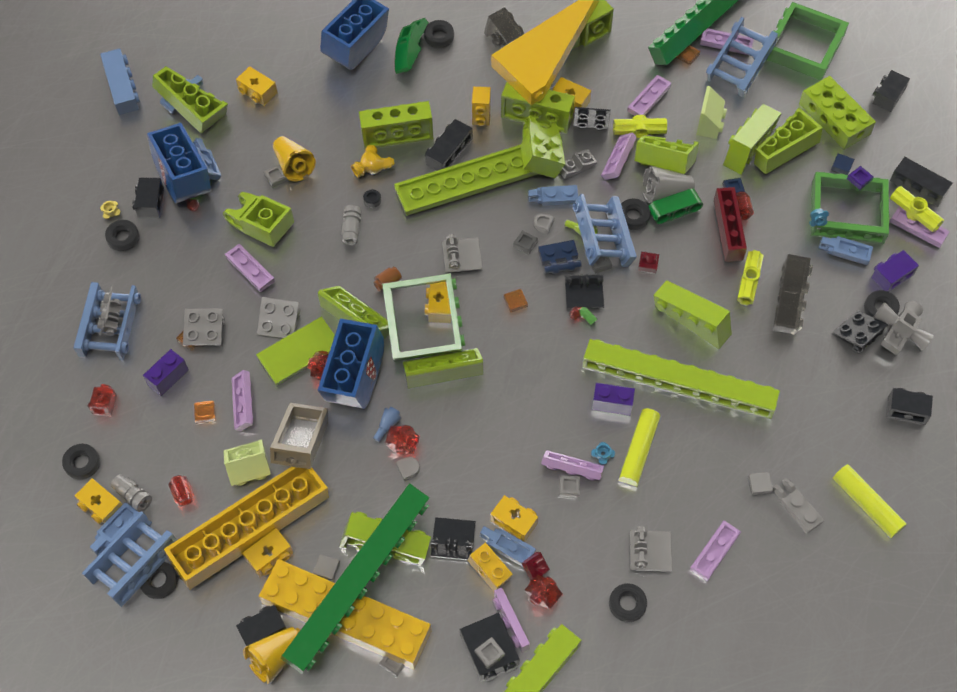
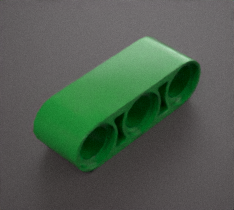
[648,188,703,224]

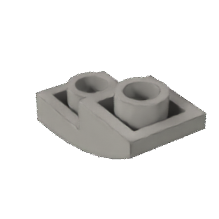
[560,150,597,179]

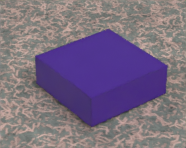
[847,166,874,190]

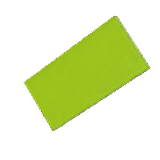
[256,316,335,386]

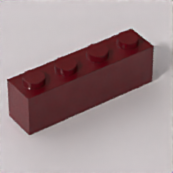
[713,187,747,262]

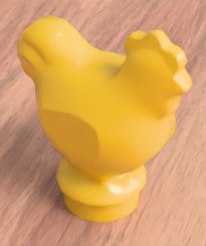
[351,145,395,178]

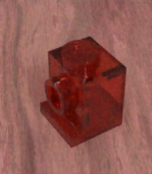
[87,384,117,416]

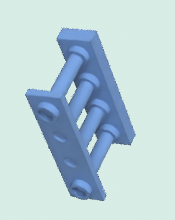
[706,17,778,98]
[573,194,637,267]
[73,282,141,361]
[82,511,177,607]

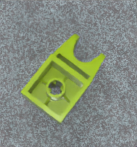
[572,0,614,49]
[521,116,565,178]
[223,192,294,247]

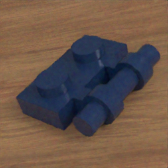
[538,240,582,274]

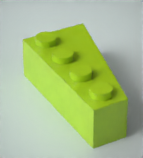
[152,66,228,133]
[723,104,781,175]
[754,108,823,174]
[653,280,732,350]
[339,512,431,565]

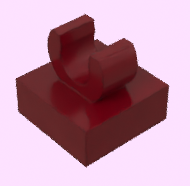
[638,251,660,274]
[521,552,550,581]

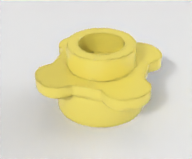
[100,201,121,219]

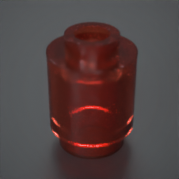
[736,192,754,220]
[168,475,194,507]

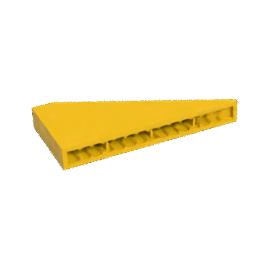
[491,0,599,105]

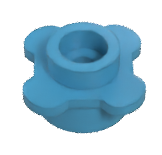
[809,209,829,227]
[591,442,615,465]

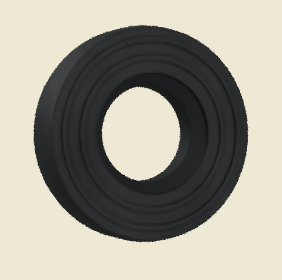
[424,20,454,48]
[621,198,650,230]
[105,220,139,251]
[864,290,900,317]
[62,443,100,480]
[140,562,177,599]
[609,583,647,622]

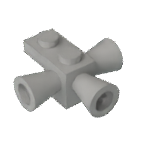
[873,301,934,355]

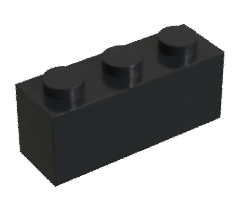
[425,119,473,171]
[890,156,953,207]

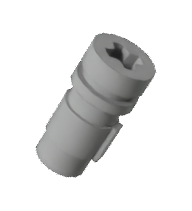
[341,205,362,245]
[111,474,152,512]

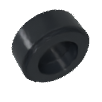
[363,189,381,208]

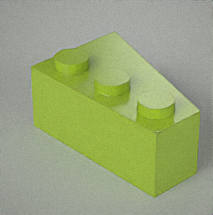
[634,135,699,174]

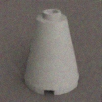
[643,167,695,203]

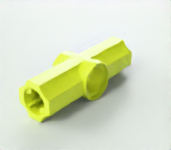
[613,115,667,138]
[890,186,944,232]
[737,250,764,306]

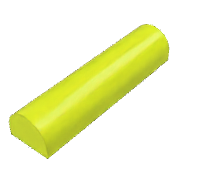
[618,408,661,487]
[832,464,907,538]

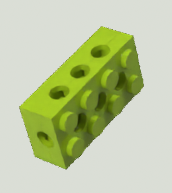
[799,76,876,150]
[501,82,575,134]
[359,101,434,149]

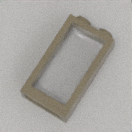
[270,403,328,469]

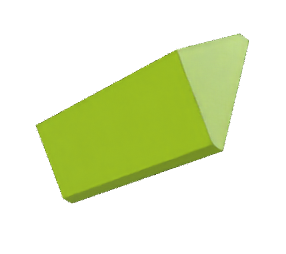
[318,286,389,340]
[403,348,484,389]

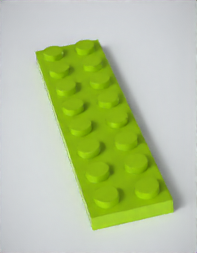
[394,144,537,216]

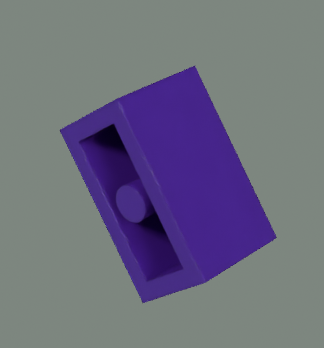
[871,250,919,292]
[143,349,189,396]
[592,383,635,416]

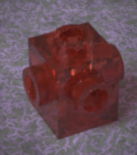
[308,351,329,380]
[385,425,420,455]
[525,574,563,609]

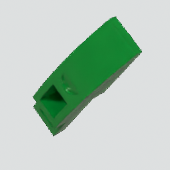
[394,18,429,74]

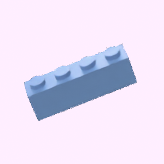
[100,48,140,115]

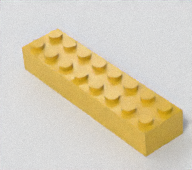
[164,466,329,590]
[258,559,432,670]

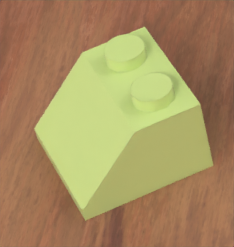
[696,86,727,139]
[223,440,271,486]

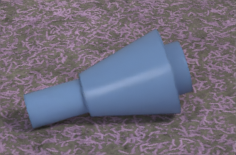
[373,407,401,442]

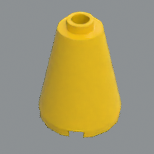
[273,136,316,182]
[243,627,300,684]

